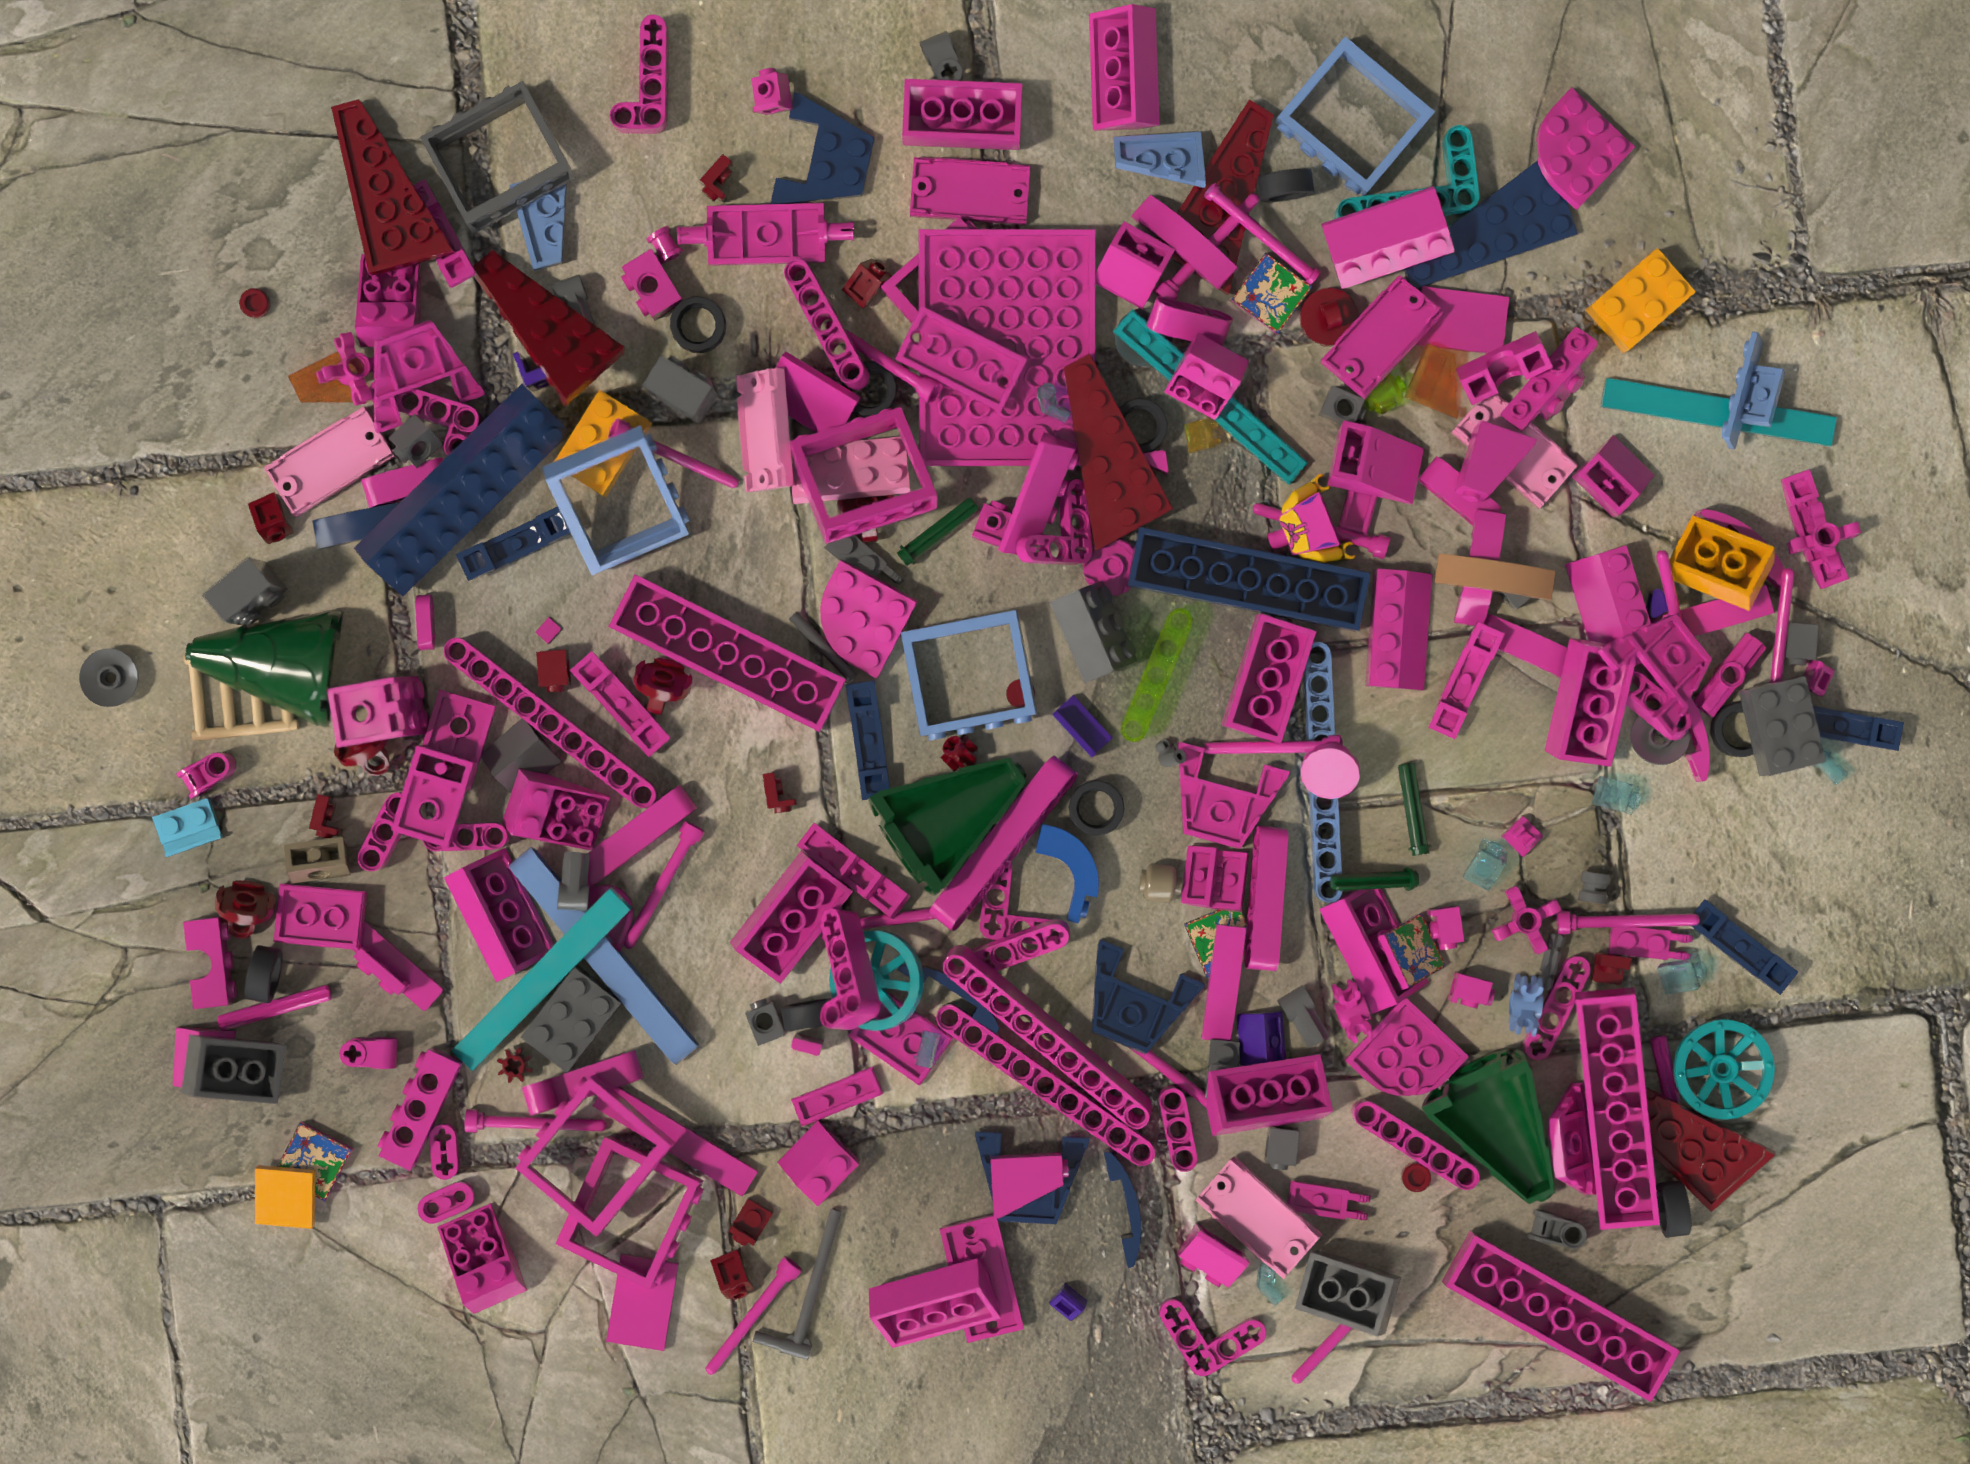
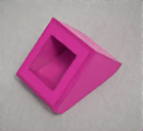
[1144,450,1169,474]

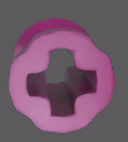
[646,226,684,265]

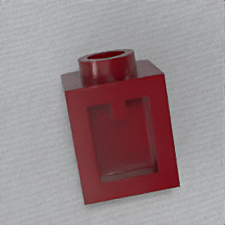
[700,154,733,203]
[841,259,892,308]
[248,492,294,544]
[762,772,797,814]
[309,794,343,839]
[1592,952,1631,985]
[729,1197,773,1246]
[710,1250,754,1300]

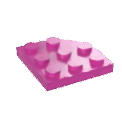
[1536,87,1635,210]
[820,559,918,679]
[1344,998,1469,1096]

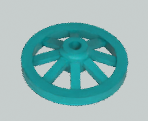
[829,930,924,1031]
[1673,1019,1775,1119]

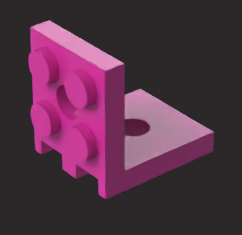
[327,676,429,748]

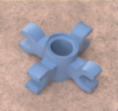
[1509,974,1543,1036]

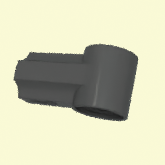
[551,274,595,325]
[557,852,590,911]
[1277,985,1330,1048]

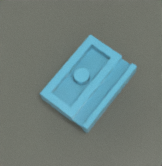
[152,798,224,857]

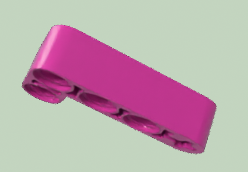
[609,14,669,134]
[369,382,483,456]
[820,908,880,1030]
[522,1050,644,1116]

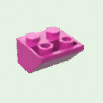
[1095,221,1175,309]
[1164,333,1249,420]
[1572,435,1655,517]

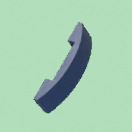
[312,503,399,549]
[456,506,571,581]
[845,680,890,800]
[1813,705,1904,751]
[1691,899,1798,995]
[898,963,1000,1033]
[1103,1148,1141,1268]

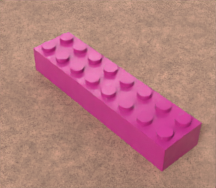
[608,574,847,732]
[1575,987,1660,1230]
[1441,1231,1680,1402]

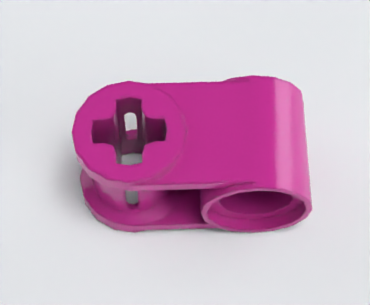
[176,752,236,799]
[339,1037,397,1069]

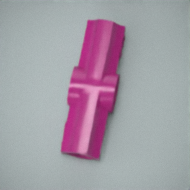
[1693,633,1766,718]

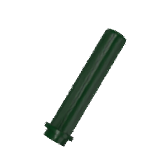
[897,498,979,566]
[1398,762,1431,856]
[1330,867,1419,891]

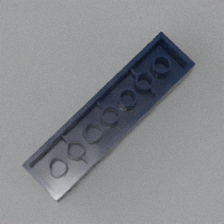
[354,384,571,597]
[1126,527,1371,632]

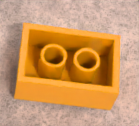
[1585,248,1696,353]
[554,389,652,498]
[1669,515,1775,611]

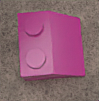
[777,1120,860,1206]
[1177,1223,1250,1288]

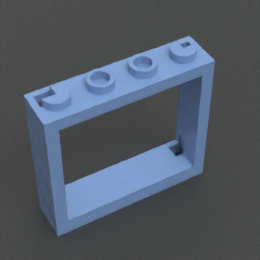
[1275,36,1435,196]
[542,425,690,575]
[901,610,1038,741]

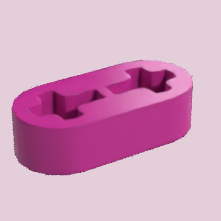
[415,594,436,651]
[429,1123,460,1180]

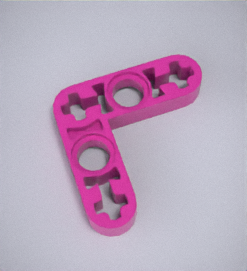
[1016,479,1092,565]
[980,863,1063,945]
[1159,1298,1266,1376]

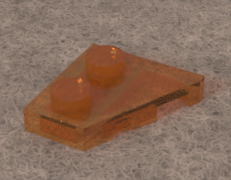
[1404,343,1459,419]
[288,351,367,403]

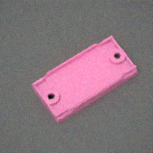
[736,368,794,492]
[1451,394,1578,509]
[264,406,396,518]
[1195,1156,1323,1279]

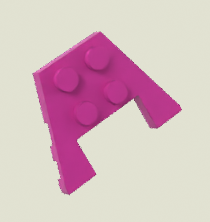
[374,320,485,434]
[1596,614,1712,738]
[1178,742,1290,849]

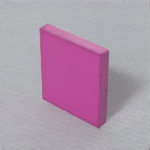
[535,617,562,644]

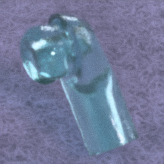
[1037,383,1071,424]
[1256,1263,1285,1306]

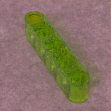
[1119,608,1193,742]

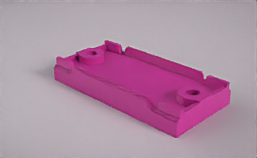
[910,157,1030,225]
[1321,275,1443,400]
[895,306,1027,412]
[939,1214,1024,1343]

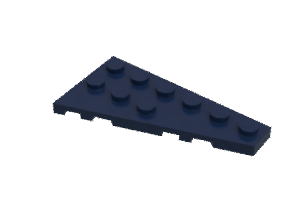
[1403,161,1578,289]

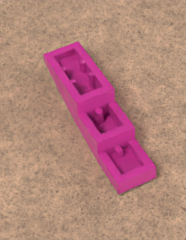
[1650,585,1775,637]
[796,823,911,919]
[1201,924,1246,1041]

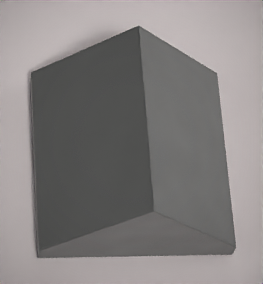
[481,719,562,793]

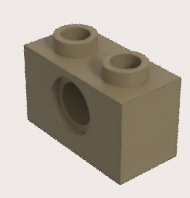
[284,836,351,883]

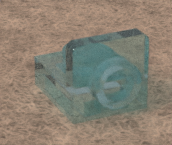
[1592,776,1641,815]
[1463,839,1508,891]
[1658,953,1707,995]

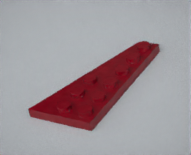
[331,99,455,276]
[1159,99,1274,295]
[473,250,625,406]
[1064,353,1173,551]
[1645,1086,1775,1212]

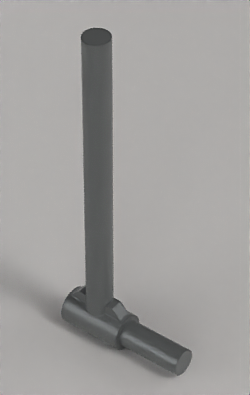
[752,1208,842,1360]

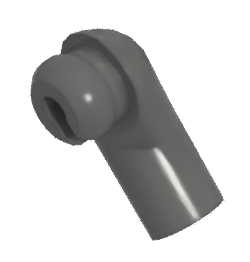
[1155,738,1186,767]

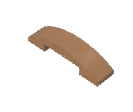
[1434,554,1556,600]

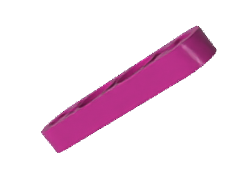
[963,919,1071,978]
[1522,955,1591,1061]

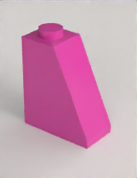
[1455,420,1537,502]
[991,1152,1069,1218]

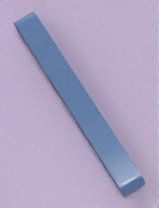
[1303,642,1342,903]
[509,847,699,1065]

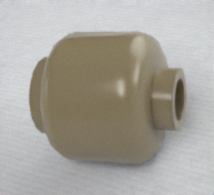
[1139,863,1182,903]

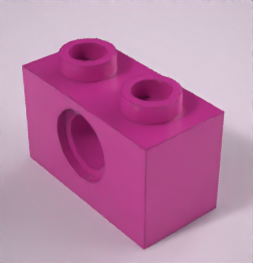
[621,249,682,320]

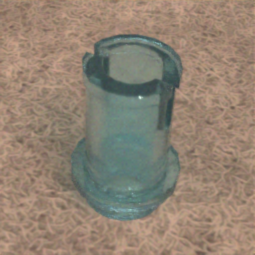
[1812,748,1848,785]
[914,1030,941,1069]

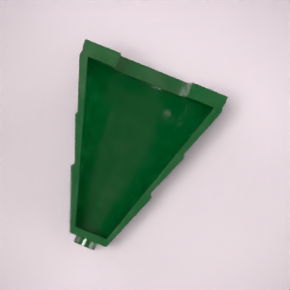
[185,610,344,727]
[869,758,1027,896]
[1421,1049,1556,1204]

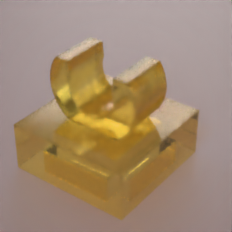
[1184,418,1221,453]

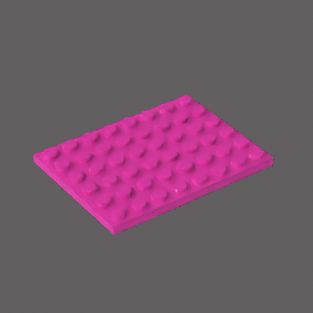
[918,229,1095,466]

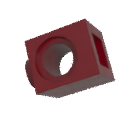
[536,649,571,693]

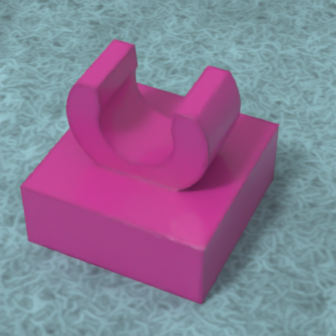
[1501,816,1544,857]

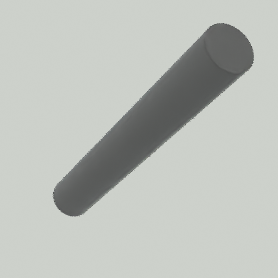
[789,611,858,682]

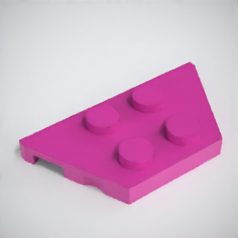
[1547,1082,1596,1195]

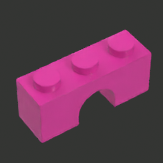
[1455,331,1553,405]
[183,917,237,1009]

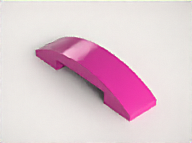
[414,179,476,288]
[1131,195,1237,290]
[1781,469,1849,589]
[1454,509,1506,626]
[1694,509,1785,592]
[1484,614,1568,679]
[1428,621,1505,739]
[570,651,671,757]
[1657,682,1710,782]

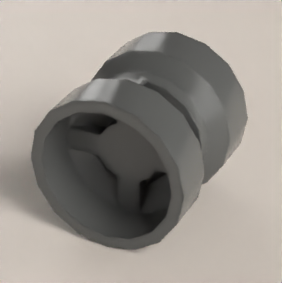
[1578,871,1612,904]

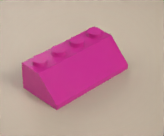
[1089,4,1160,131]
[902,79,1022,150]
[1321,186,1455,289]
[998,432,1079,555]
[1564,545,1651,665]
[1365,569,1432,691]
[1221,614,1317,744]
[1544,638,1637,767]
[444,848,554,982]
[729,850,853,984]
[1319,889,1429,1014]
[1207,1054,1333,1136]
[869,1258,1001,1348]

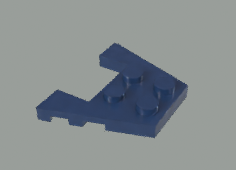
[771,92,875,204]
[1091,939,1205,1055]
[975,1131,1089,1225]

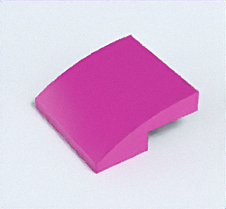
[1181,846,1249,912]

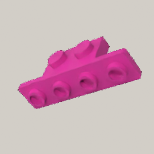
[1501,327,1598,432]
[352,920,443,1011]

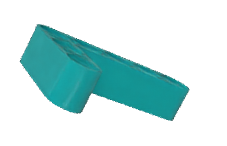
[1334,125,1480,219]

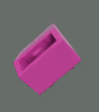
[355,254,421,347]
[1327,420,1424,505]
[502,768,610,851]
[437,1203,527,1314]

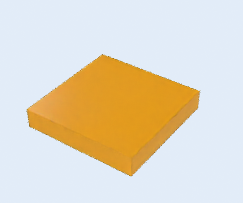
[255,1165,315,1229]

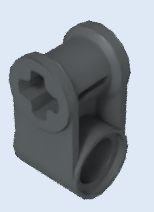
[919,31,963,81]
[1527,1209,1587,1249]

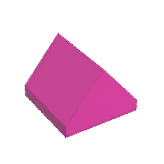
[1803,660,1834,697]

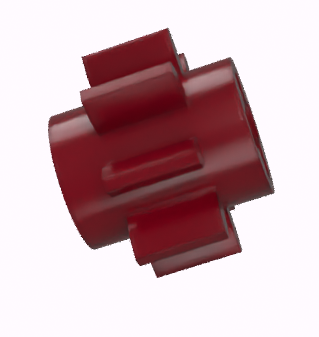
[941,734,978,772]
[497,1047,533,1083]

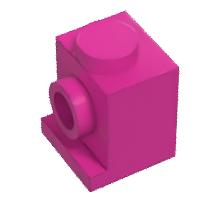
[751,68,793,115]
[972,500,1012,548]
[1427,905,1464,950]
[1447,972,1495,1009]

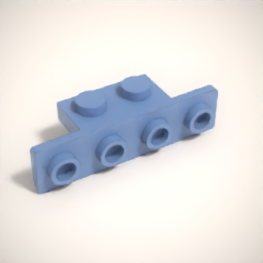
[1722,332,1785,449]

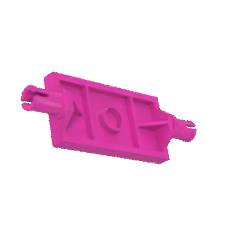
[677,203,854,266]

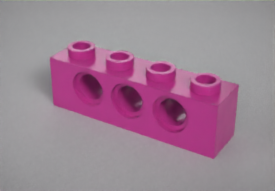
[377,1047,463,1171]

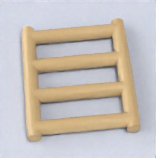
[183,655,300,741]

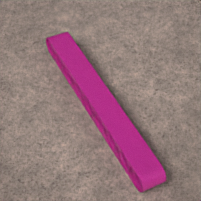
[443,638,658,808]
[943,945,1153,1129]
[936,1003,1155,1166]

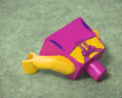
[1267,474,1356,564]

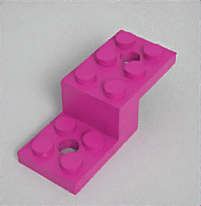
[391,689,497,848]

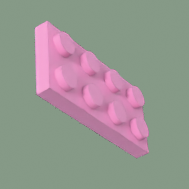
[792,437,910,504]

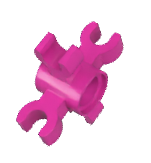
[316,332,374,406]
[1786,502,1861,575]
[1491,886,1562,955]
[1332,979,1373,1043]

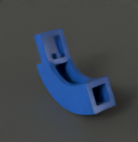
[1035,824,1099,923]

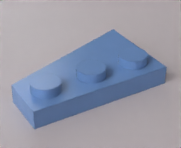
[1113,132,1206,188]
[509,181,567,271]

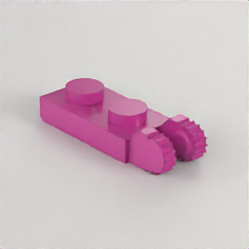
[1608,927,1693,960]
[1287,1180,1371,1221]

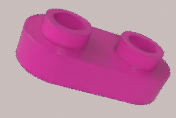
[417,1181,475,1224]

